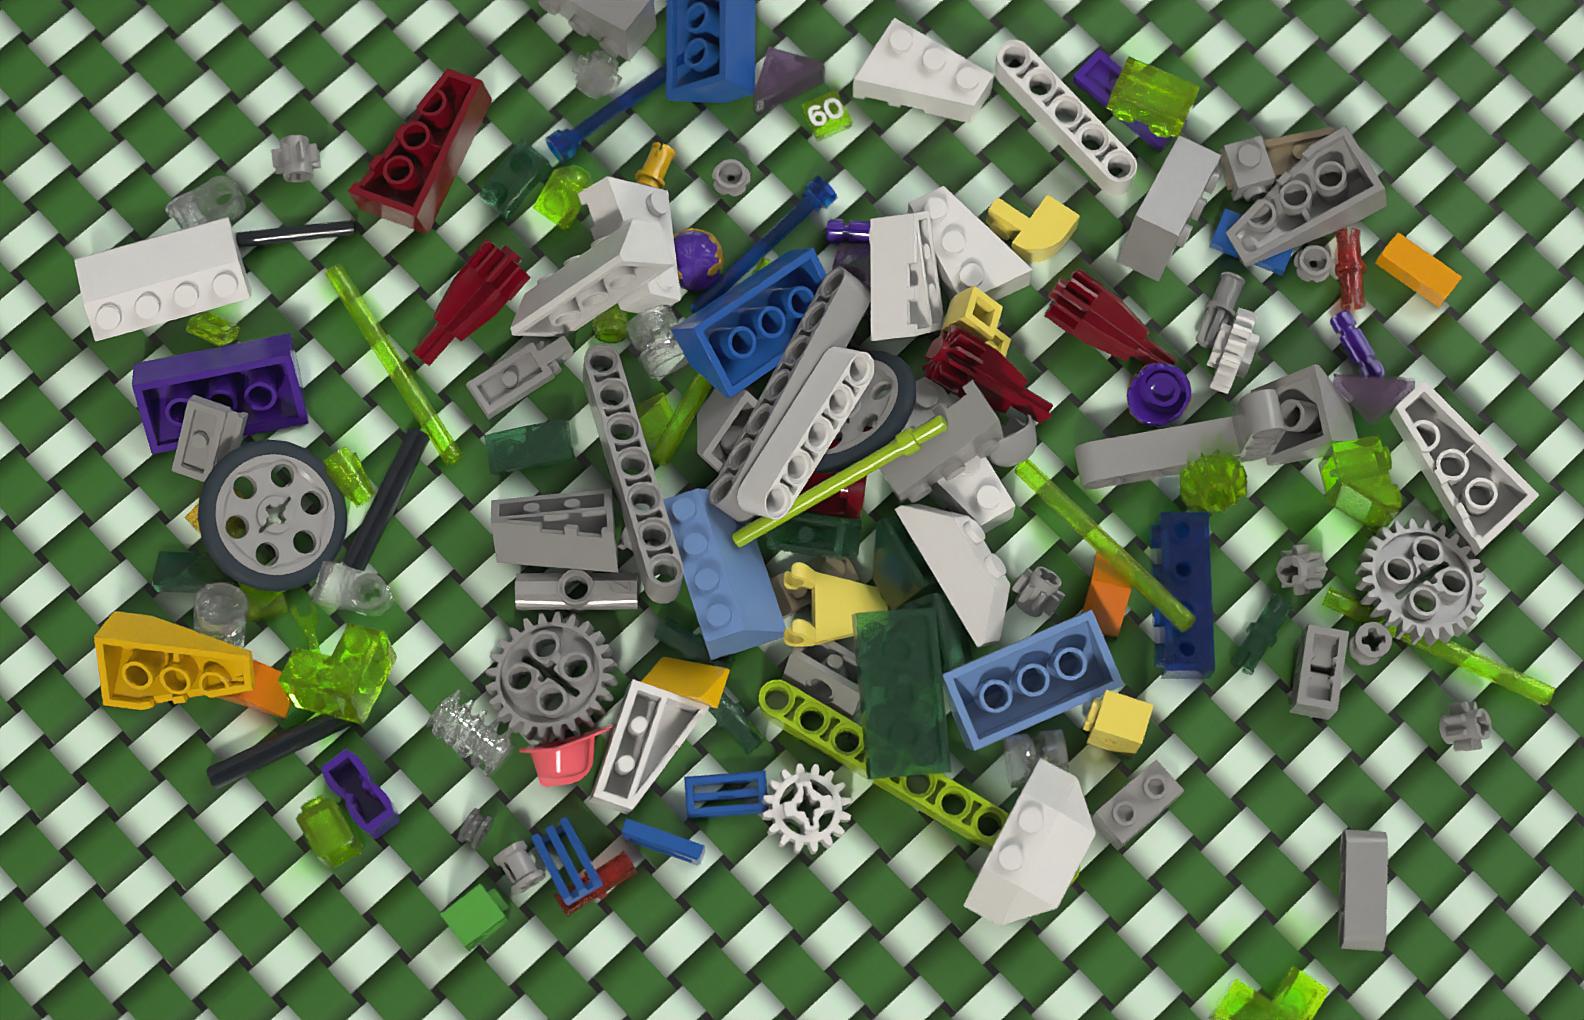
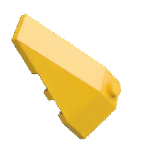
[94,611,255,710]

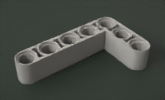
[1073,389,1285,490]

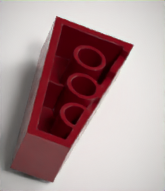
[347,68,492,234]

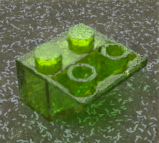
[1318,435,1402,533]

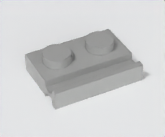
[172,395,248,482]

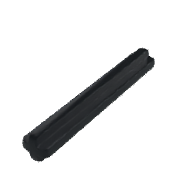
[342,428,430,574]
[206,701,360,789]

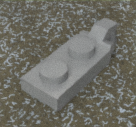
[466,335,574,420]

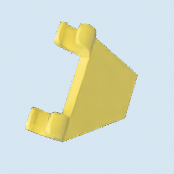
[783,562,888,647]

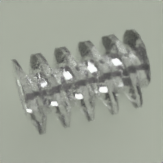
[426,690,516,778]

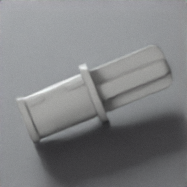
[1196,272,1245,349]

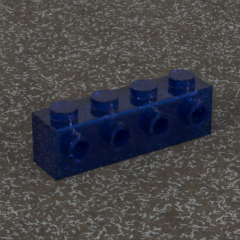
[1149,512,1215,679]

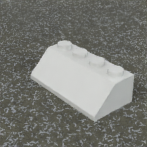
[74,217,252,342]
[510,217,675,337]

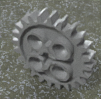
[1355,518,1487,646]
[485,612,618,743]

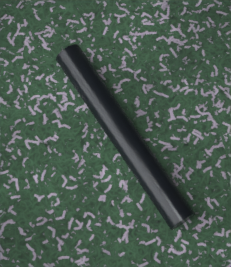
[236,220,355,248]

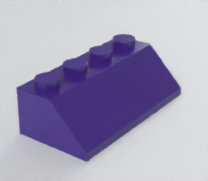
[132,333,309,454]

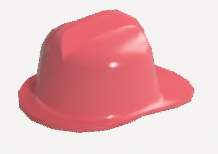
[519,724,615,787]

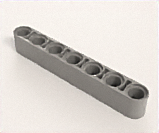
[709,267,871,524]
[582,344,684,603]

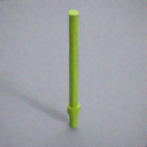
[732,415,949,548]

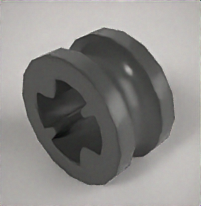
[457,808,494,850]

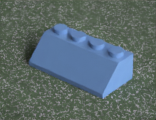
[663,488,786,661]
[941,610,1124,751]

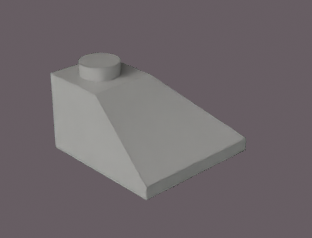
[1251,364,1359,466]
[697,388,758,473]

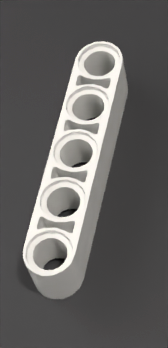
[994,40,1137,196]
[737,347,875,519]

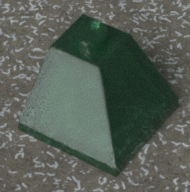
[872,505,942,612]

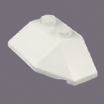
[895,504,1010,648]
[963,758,1096,926]

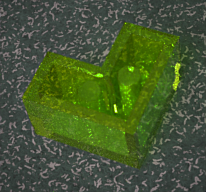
[278,622,397,724]
[1207,966,1330,1020]

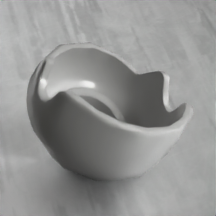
[986,415,1037,467]

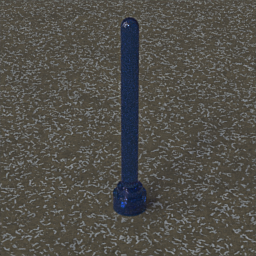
[545,51,685,164]
[690,176,838,314]

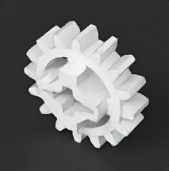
[1207,307,1260,394]
[761,764,851,854]

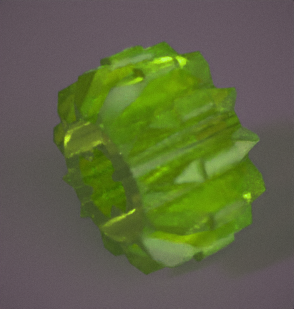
[1179,449,1248,517]

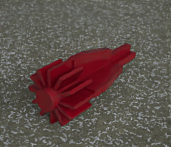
[412,239,531,367]
[1044,267,1177,365]
[922,325,1053,424]

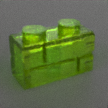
[1107,56,1200,138]
[296,795,365,869]

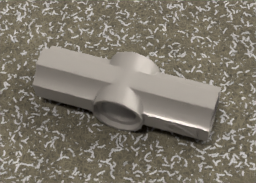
[515,569,639,614]

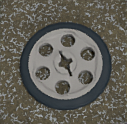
[814,350,916,474]
[198,440,348,592]

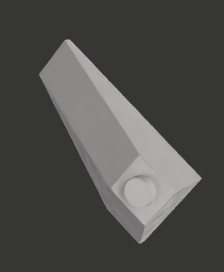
[1226,126,1387,267]

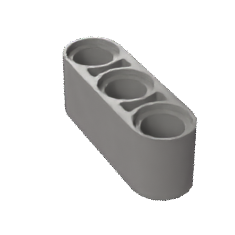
[1338,829,1388,952]

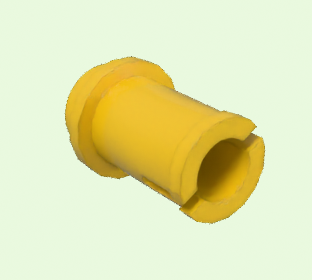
[635,142,675,189]

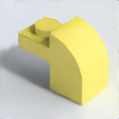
[986,194,1080,263]
[940,286,1011,358]

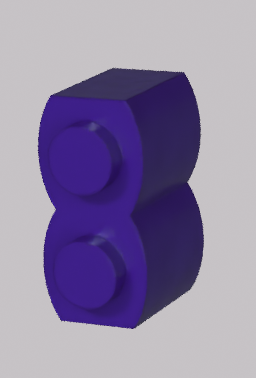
[322,749,400,839]

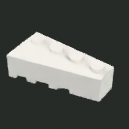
[866,377,1016,533]
[1390,380,1539,557]

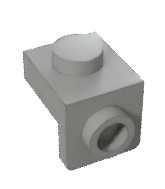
[1222,136,1276,202]

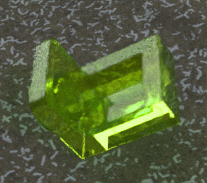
[533,165,595,230]

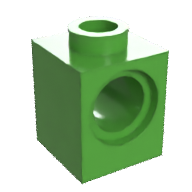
[440,884,509,952]

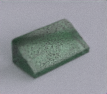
[152,551,238,594]

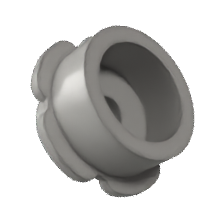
[712,159,750,197]
[1294,245,1333,283]

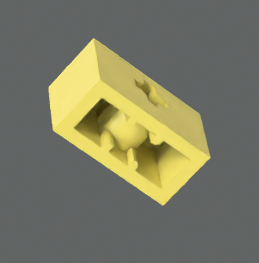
[1082,690,1154,758]

